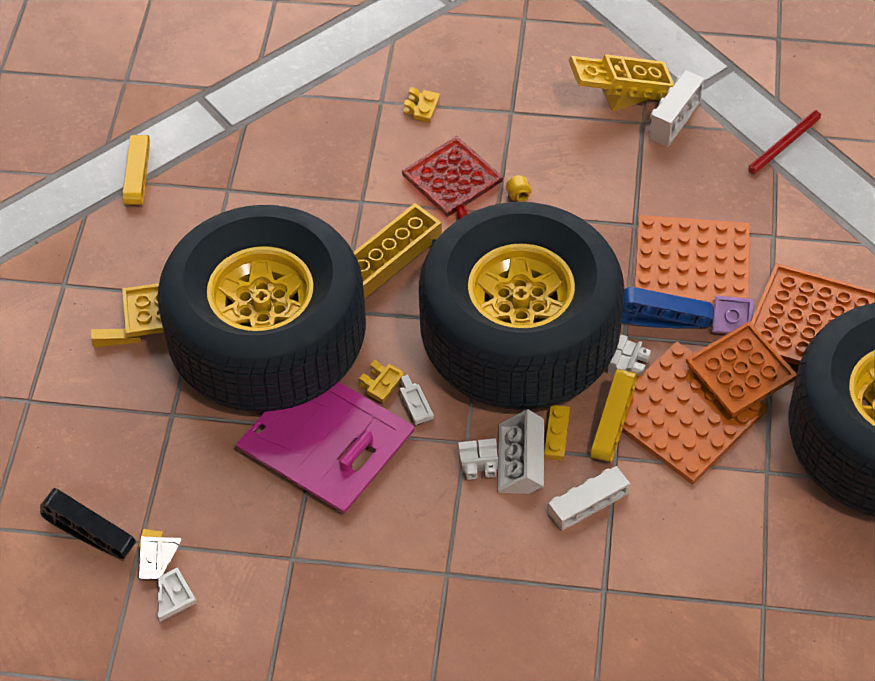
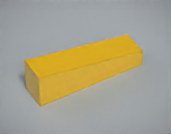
[91,329,141,348]

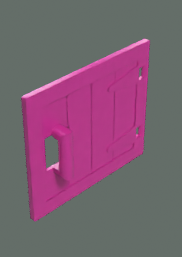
[236,382,415,513]

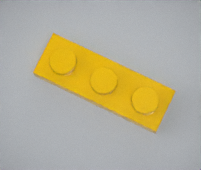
[544,405,570,461]

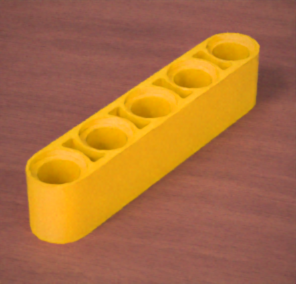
[123,135,150,205]
[591,369,638,462]

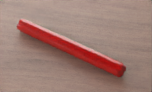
[748,110,821,174]

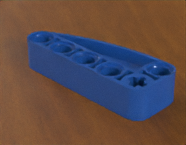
[622,287,713,329]

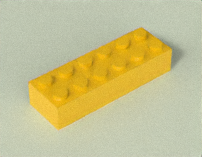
[354,203,442,299]

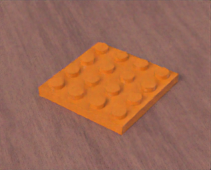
[686,321,797,417]

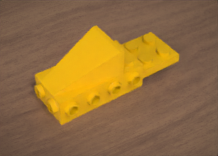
[569,54,674,111]

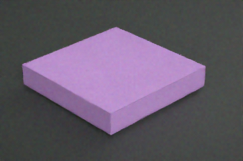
[712,295,754,335]

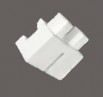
[608,335,651,376]
[458,438,498,480]

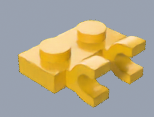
[403,87,440,123]
[359,360,405,404]

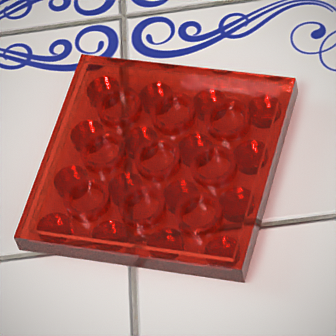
[402,136,503,217]

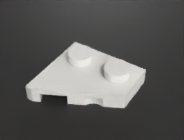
[158,568,197,622]

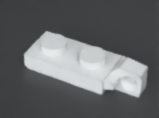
[400,375,434,425]

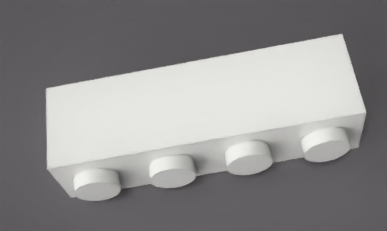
[548,466,630,531]

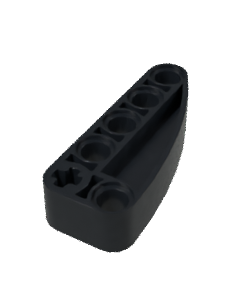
[40,488,136,559]

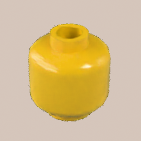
[505,175,532,202]

